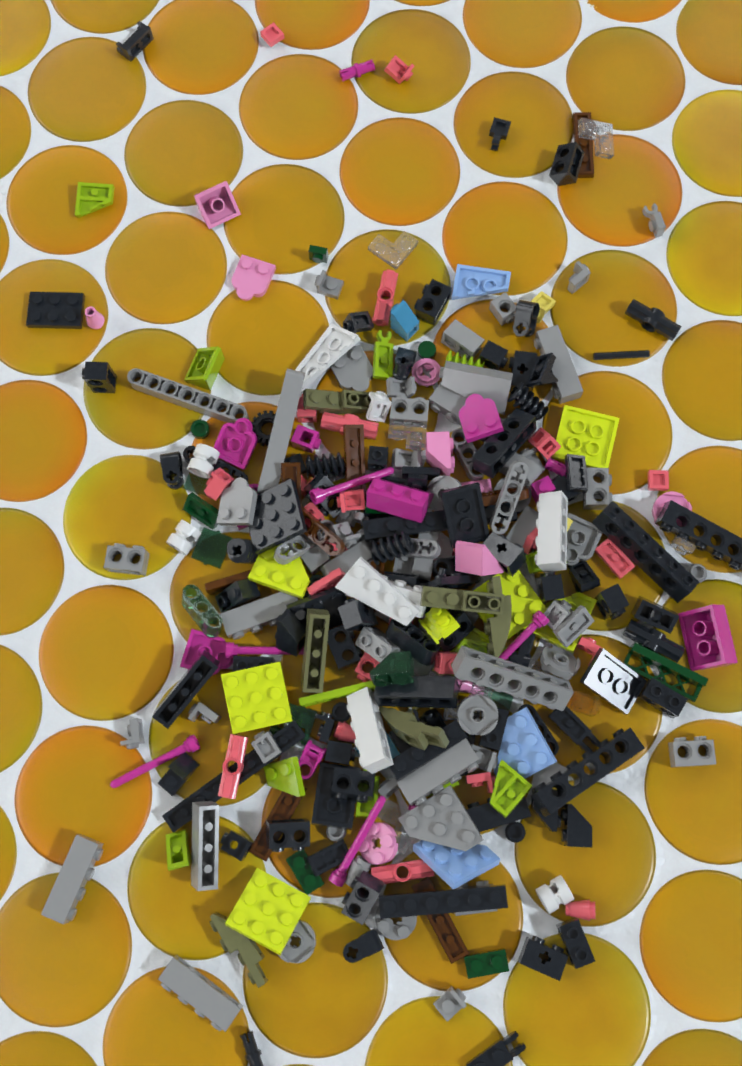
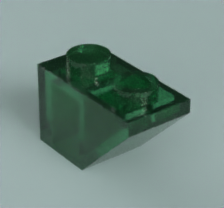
[370,651,415,687]

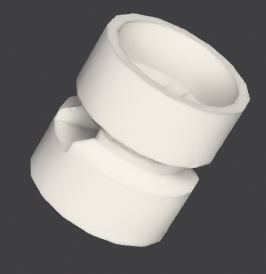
[187,444,220,478]
[166,520,202,556]
[535,875,574,914]

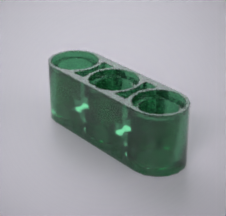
[181,585,223,638]

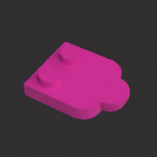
[459,394,504,443]
[213,418,257,470]
[180,629,233,676]

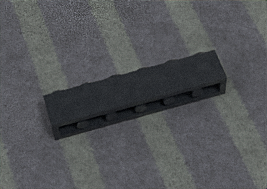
[378,884,508,919]

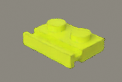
[418,607,460,644]

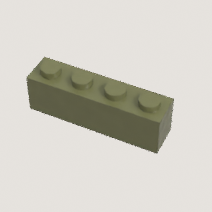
[301,609,330,693]

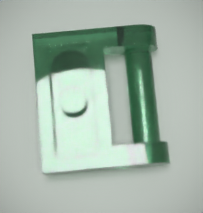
[269,703,318,746]

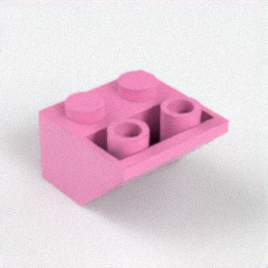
[425,431,455,476]

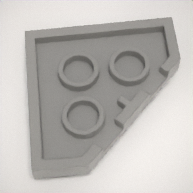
[398,785,484,851]

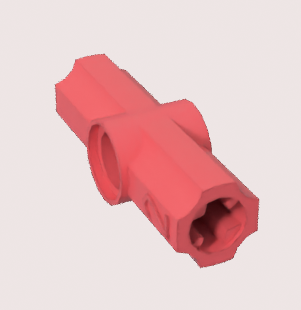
[372,269,398,327]
[320,412,379,440]
[218,734,248,799]
[371,859,435,884]

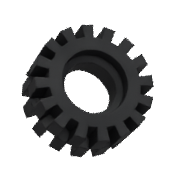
[251,411,276,447]

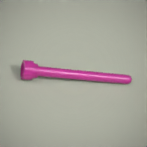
[309,467,394,505]
[499,610,549,660]
[225,642,304,658]
[110,734,201,788]
[328,796,386,887]

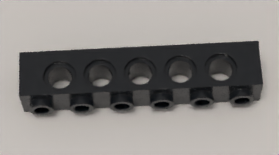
[655,500,742,570]
[592,501,699,603]
[530,727,645,817]

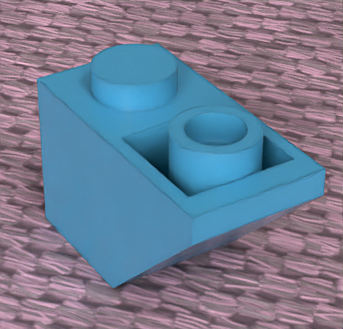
[390,300,419,342]

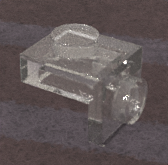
[670,535,696,555]

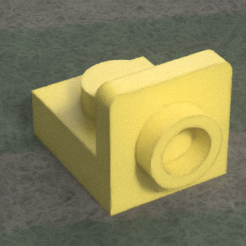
[530,291,556,324]

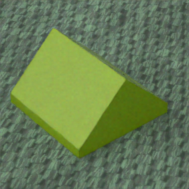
[184,346,225,391]

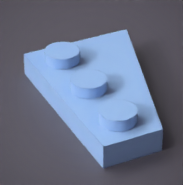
[452,264,511,300]

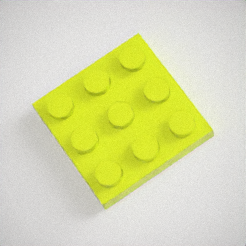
[551,405,620,468]
[473,570,547,640]
[221,661,293,734]
[225,868,311,956]

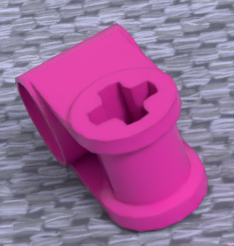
[299,740,327,780]

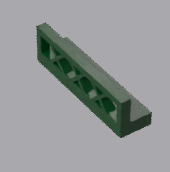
[623,643,708,702]

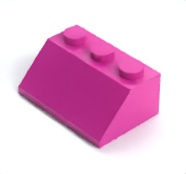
[366,478,434,523]
[678,604,738,671]

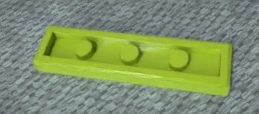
[299,680,377,708]

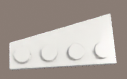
[295,323,361,389]
[335,557,421,626]

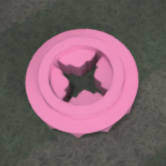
[412,358,440,387]

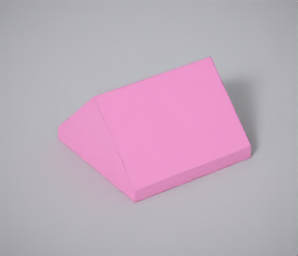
[194,181,241,229]
[455,540,505,576]

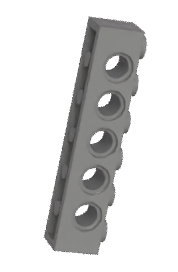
[451,646,574,711]

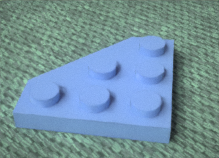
[494,707,557,779]
[413,840,500,890]

